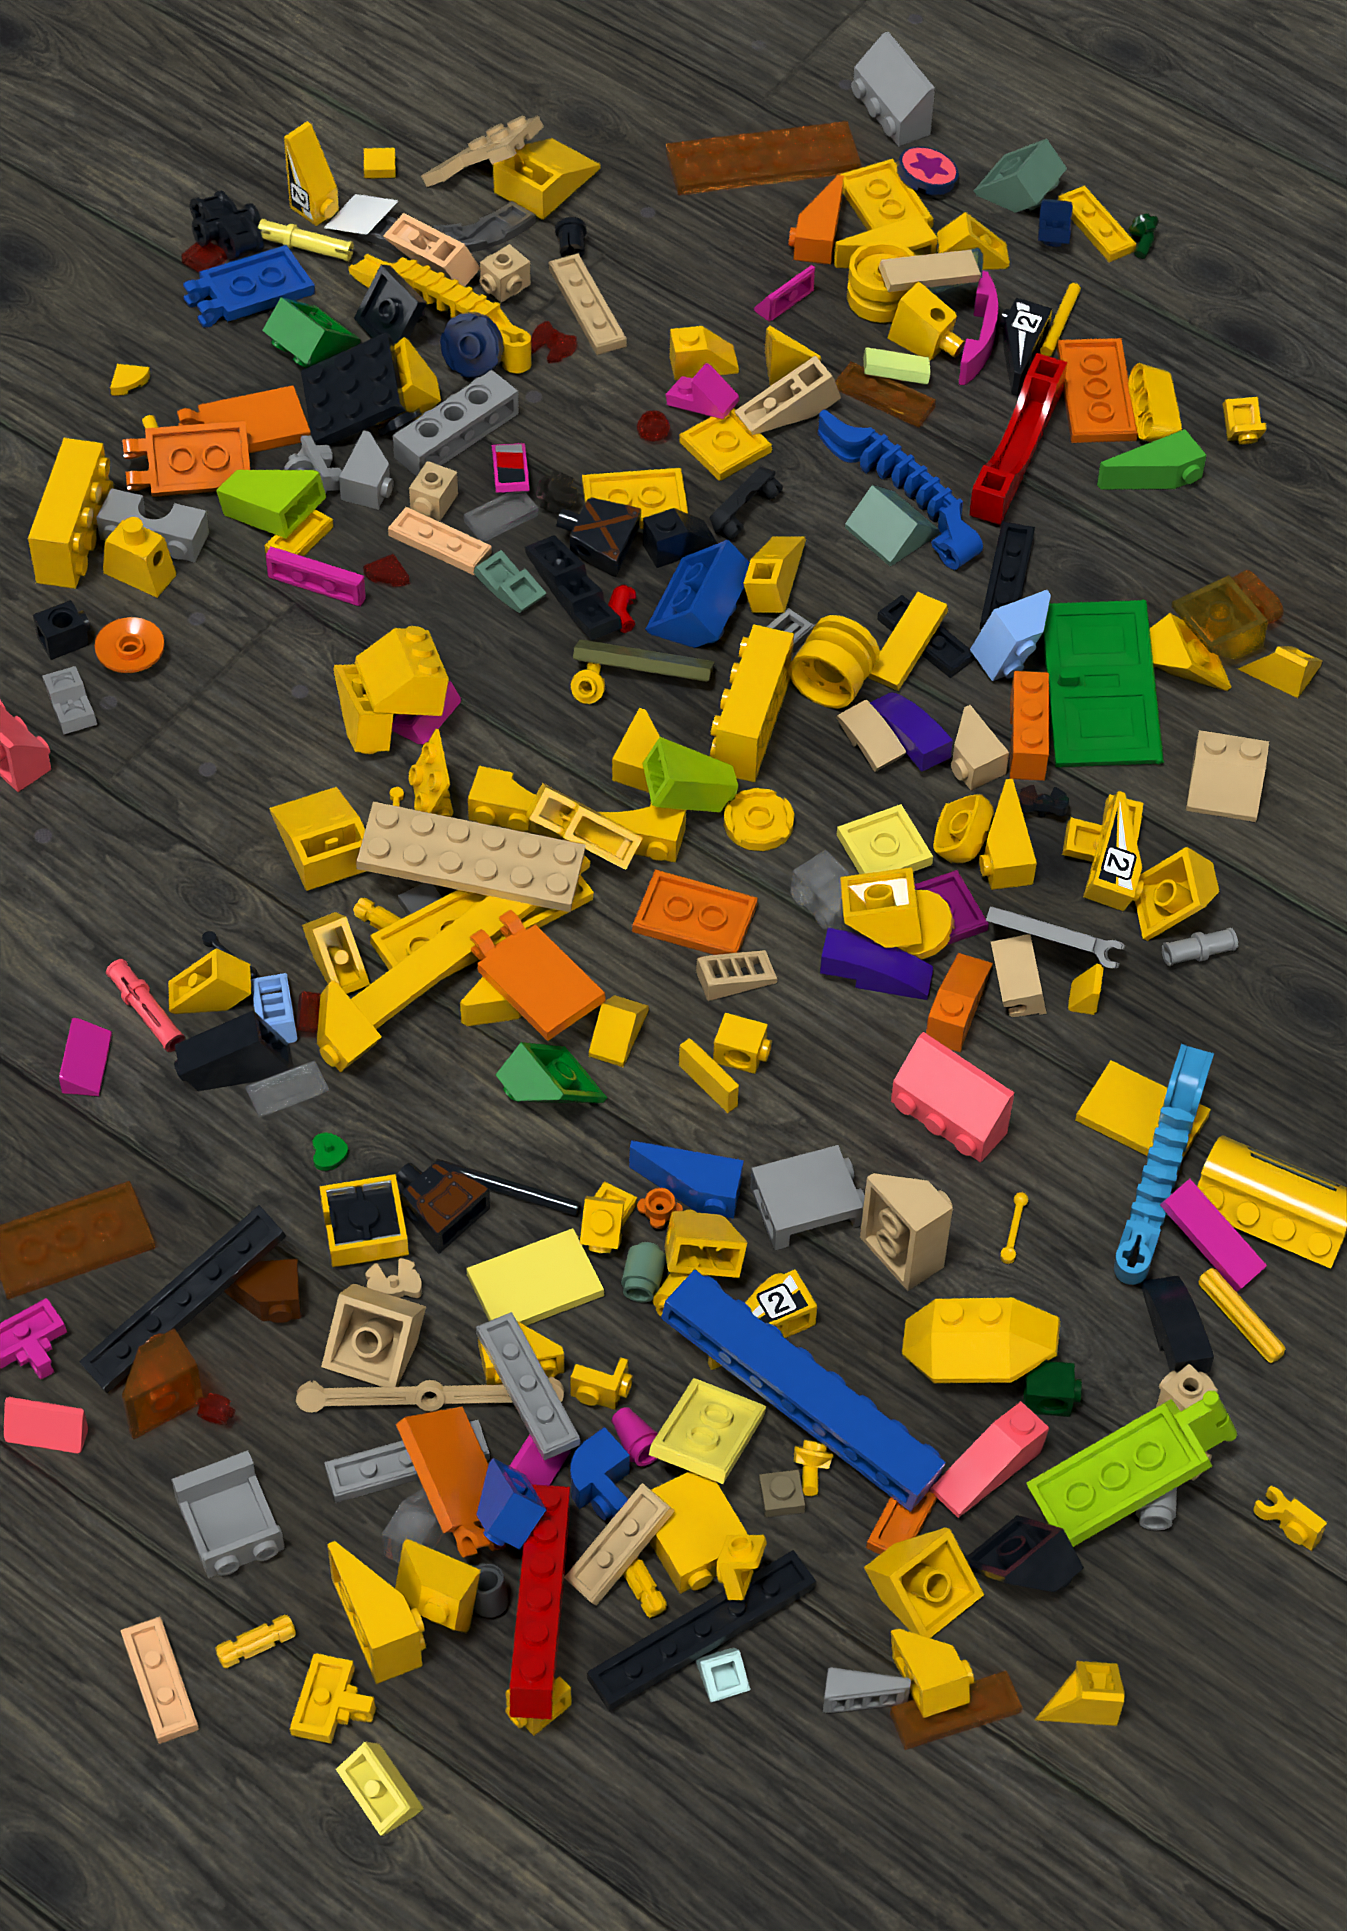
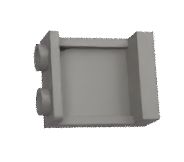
[750,1145,865,1250]
[172,1450,285,1578]

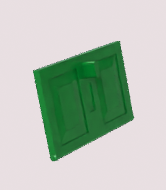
[1043,599,1164,767]

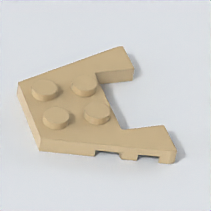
[422,116,543,187]

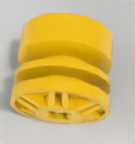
[789,615,880,709]

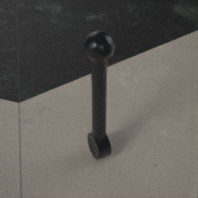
[202,931,258,979]

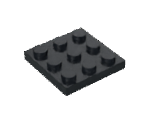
[301,332,406,445]

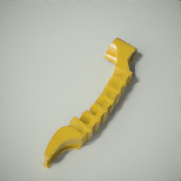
[348,254,532,373]

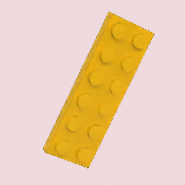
[370,874,594,979]

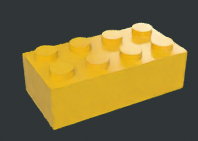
[28,438,114,589]
[710,624,794,782]

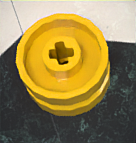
[847,240,916,323]

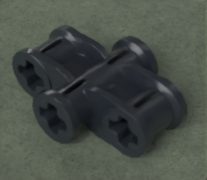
[190,190,264,260]

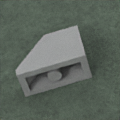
[339,431,394,510]

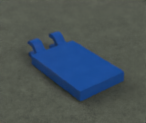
[183,245,315,327]

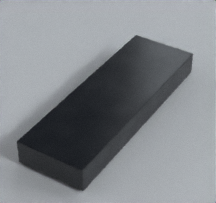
[877,595,975,678]

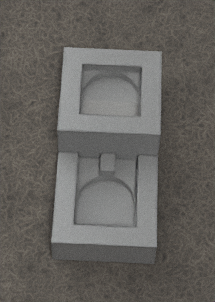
[42,666,97,735]

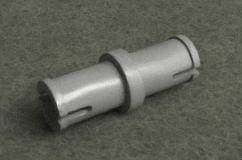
[1162,928,1238,966]

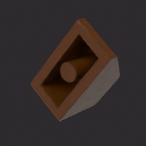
[224,1259,301,1323]

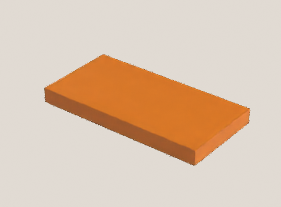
[1056,338,1138,443]

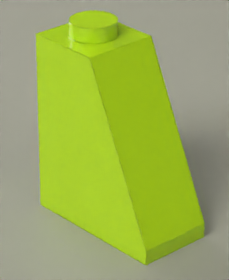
[216,470,326,538]
[642,737,738,812]

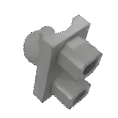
[284,435,342,494]

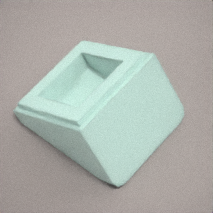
[696,1648,750,1702]

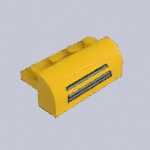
[1197,1135,1347,1269]

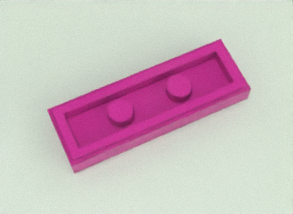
[266,546,366,606]
[1160,1179,1267,1292]

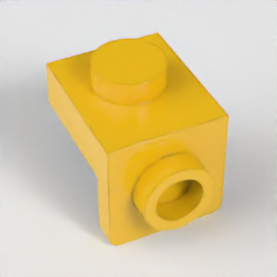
[1223,397,1267,444]
[580,1196,625,1253]
[570,1357,633,1410]
[717,1534,767,1600]

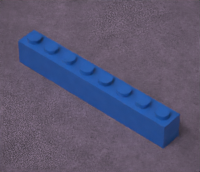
[661,1269,946,1512]

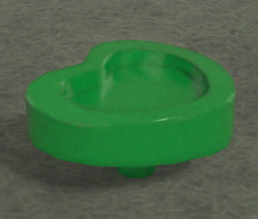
[313,1133,349,1171]

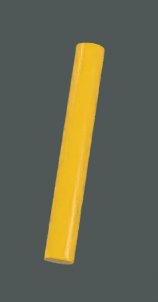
[1040,283,1081,357]

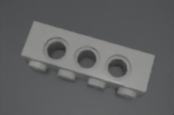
[393,370,519,477]

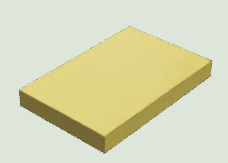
[467,1228,604,1326]
[649,1378,766,1484]

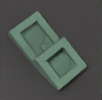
[473,550,547,613]

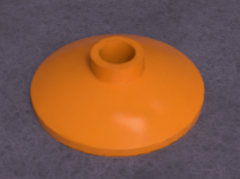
[95,617,165,673]

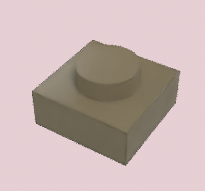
[759,1470,805,1517]

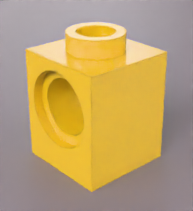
[713,1013,772,1074]

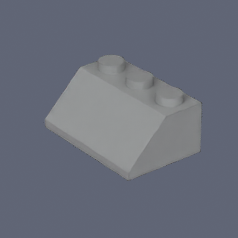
[851,32,935,146]

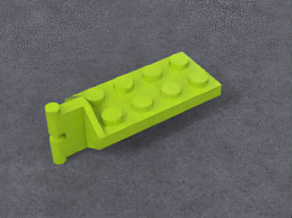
[1026,1390,1237,1547]

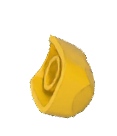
[933,794,994,863]

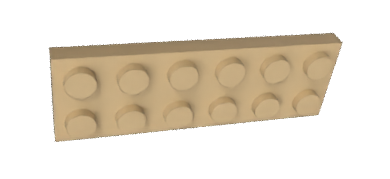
[356,802,586,912]

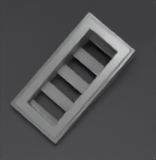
[823,1667,911,1713]

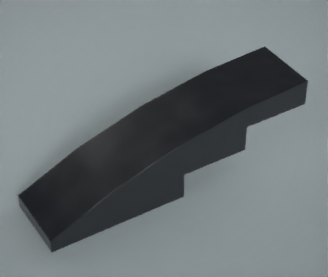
[525,535,622,640]

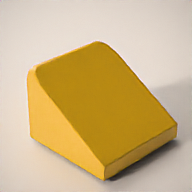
[1068,964,1104,1015]

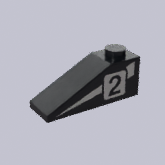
[1000,298,1053,396]

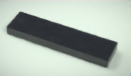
[979,521,1035,630]

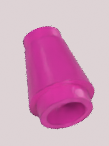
[611,1407,658,1466]

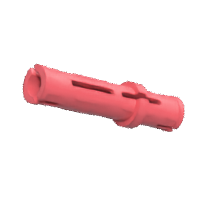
[106,959,185,1052]

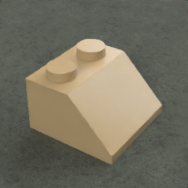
[1186,730,1269,822]
[321,1283,426,1387]

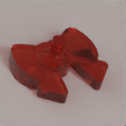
[531,321,578,363]

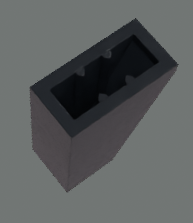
[174,1010,294,1091]

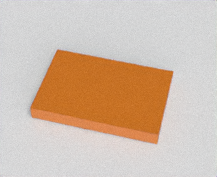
[632,869,758,955]

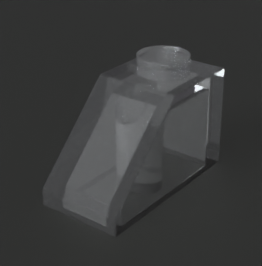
[382,1488,443,1563]

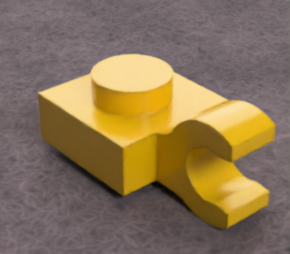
[1253,1486,1327,1551]

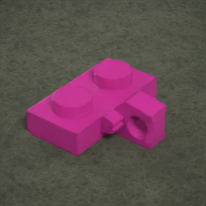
[0,1298,67,1380]

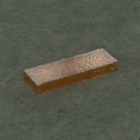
[835,362,936,428]
[890,1671,1022,1750]

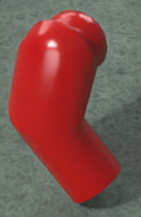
[608,585,636,633]

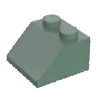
[974,138,1067,213]

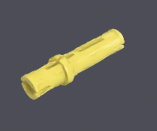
[258,219,354,262]

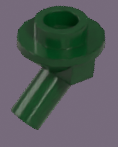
[1129,214,1159,259]

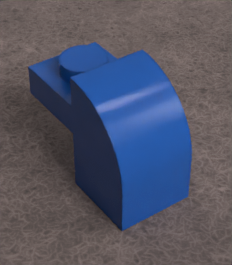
[571,1427,630,1521]

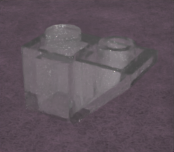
[791,849,849,930]

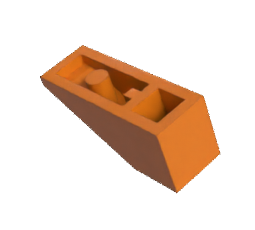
[789,175,844,265]
[926,953,993,1052]

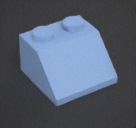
[970,590,1051,681]

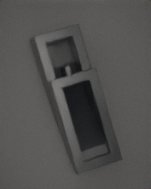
[1140,1275,1214,1373]

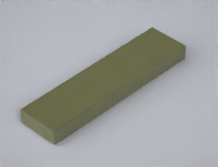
[573,639,715,682]

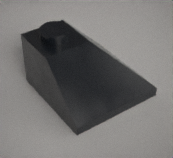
[965,1515,1084,1592]

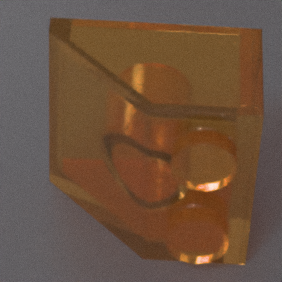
[122,1328,204,1439]

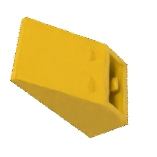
[493,138,601,220]
[270,787,366,891]

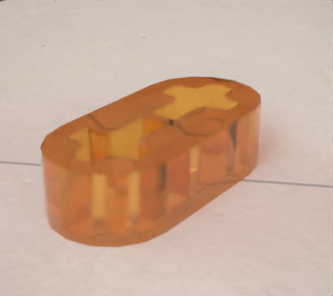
[1229,570,1283,626]

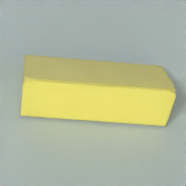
[336,1742,423,1836]

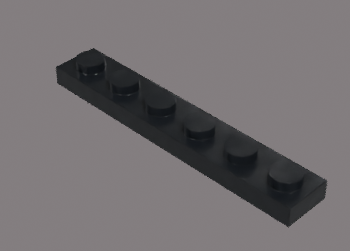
[79,1205,287,1393]
[587,1550,816,1711]

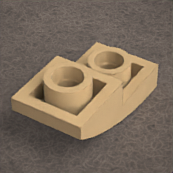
[836,700,906,772]

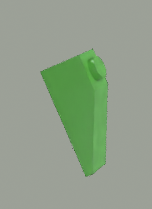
[1097,429,1206,489]

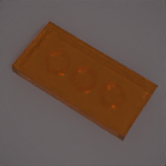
[0,1181,155,1300]

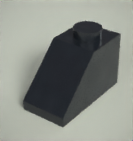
[643,508,718,568]

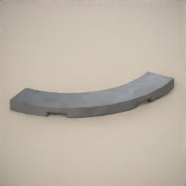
[358,201,536,253]

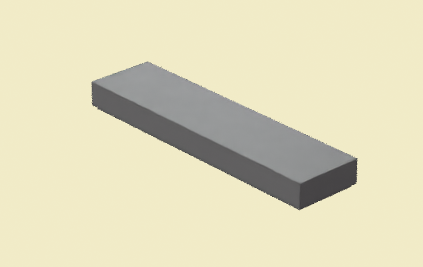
[476,1312,580,1460]
[324,1420,490,1503]

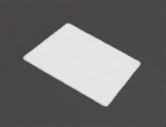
[324,194,398,234]

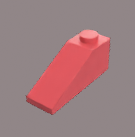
[930,1402,1049,1518]

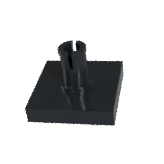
[354,265,427,345]

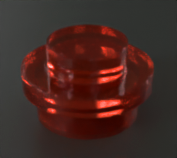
[637,410,670,441]
[196,1393,236,1426]

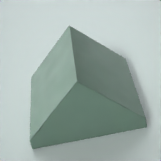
[845,485,940,567]

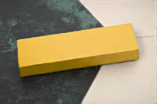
[1058,186,1136,262]
[868,592,948,691]

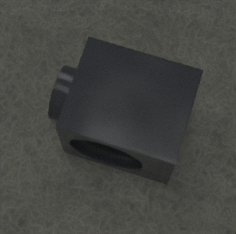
[33,600,91,660]

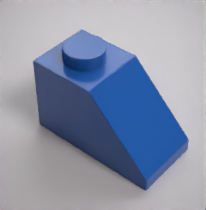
[476,1458,546,1550]

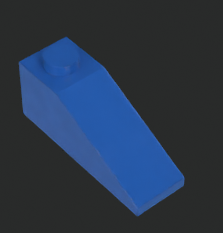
[629,1140,744,1219]

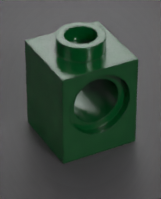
[1023,1361,1082,1417]

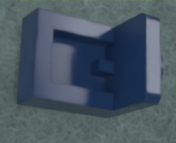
[1038,199,1073,247]

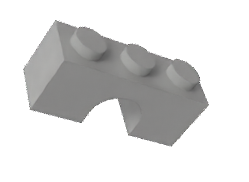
[96,488,209,562]

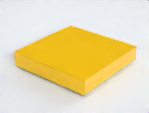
[679,408,772,481]

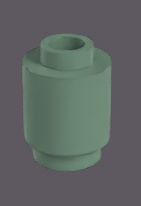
[621,1242,666,1302]

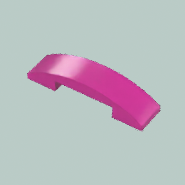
[959,271,998,385]

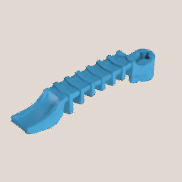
[1114,1044,1214,1285]

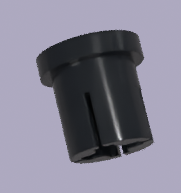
[555,217,587,258]

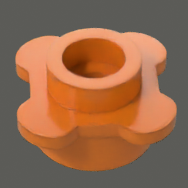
[637,1188,683,1229]

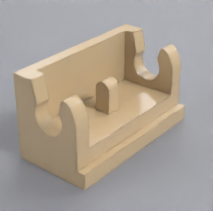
[991,934,1046,1017]

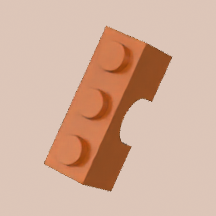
[1009,671,1049,781]

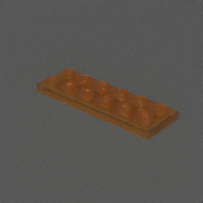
[666,121,861,195]

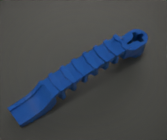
[818,409,983,570]

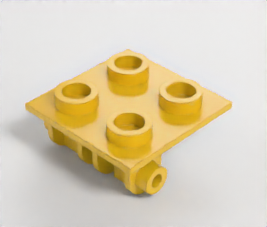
[409,729,453,817]

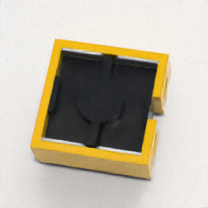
[319,1174,409,1267]

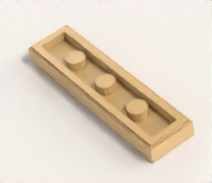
[549,254,627,355]

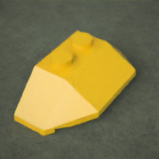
[902,1298,1060,1383]

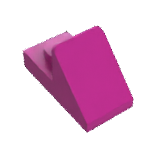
[666,363,740,419]

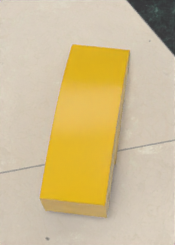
[526,783,643,870]

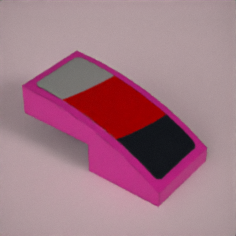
[492,443,529,493]

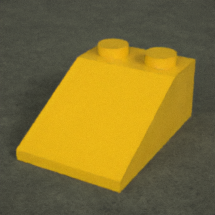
[327,1541,426,1684]

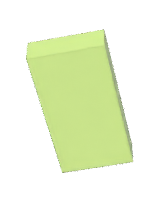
[863,347,930,384]

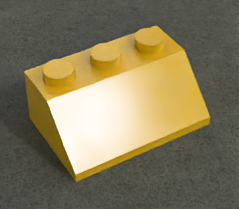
[355,626,449,716]

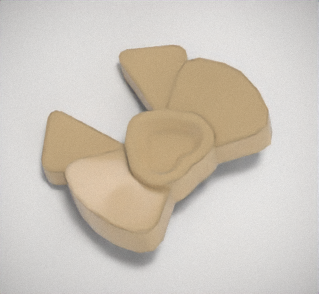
[365,1258,422,1298]

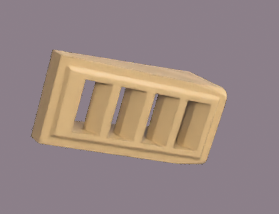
[696,950,777,1001]

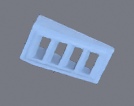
[251,973,297,1043]

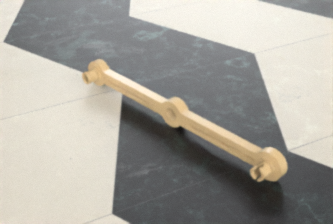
[296,1376,564,1413]

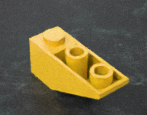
[834,214,938,268]
[743,536,806,613]

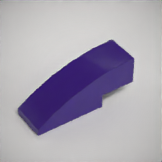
[870,692,953,772]
[820,927,934,1000]

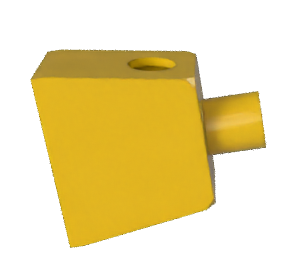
[887,281,965,360]
[103,517,176,598]
[665,1209,747,1278]

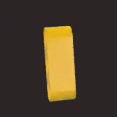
[1128,363,1182,442]

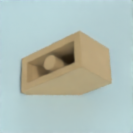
[951,705,1009,791]

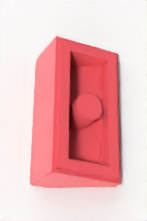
[4,1397,88,1454]

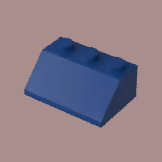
[645,540,750,648]

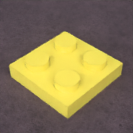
[837,804,933,874]

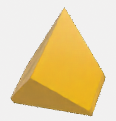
[765,326,821,385]
[1238,646,1323,698]
[1035,1661,1125,1726]

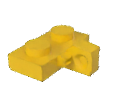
[290,1653,376,1744]

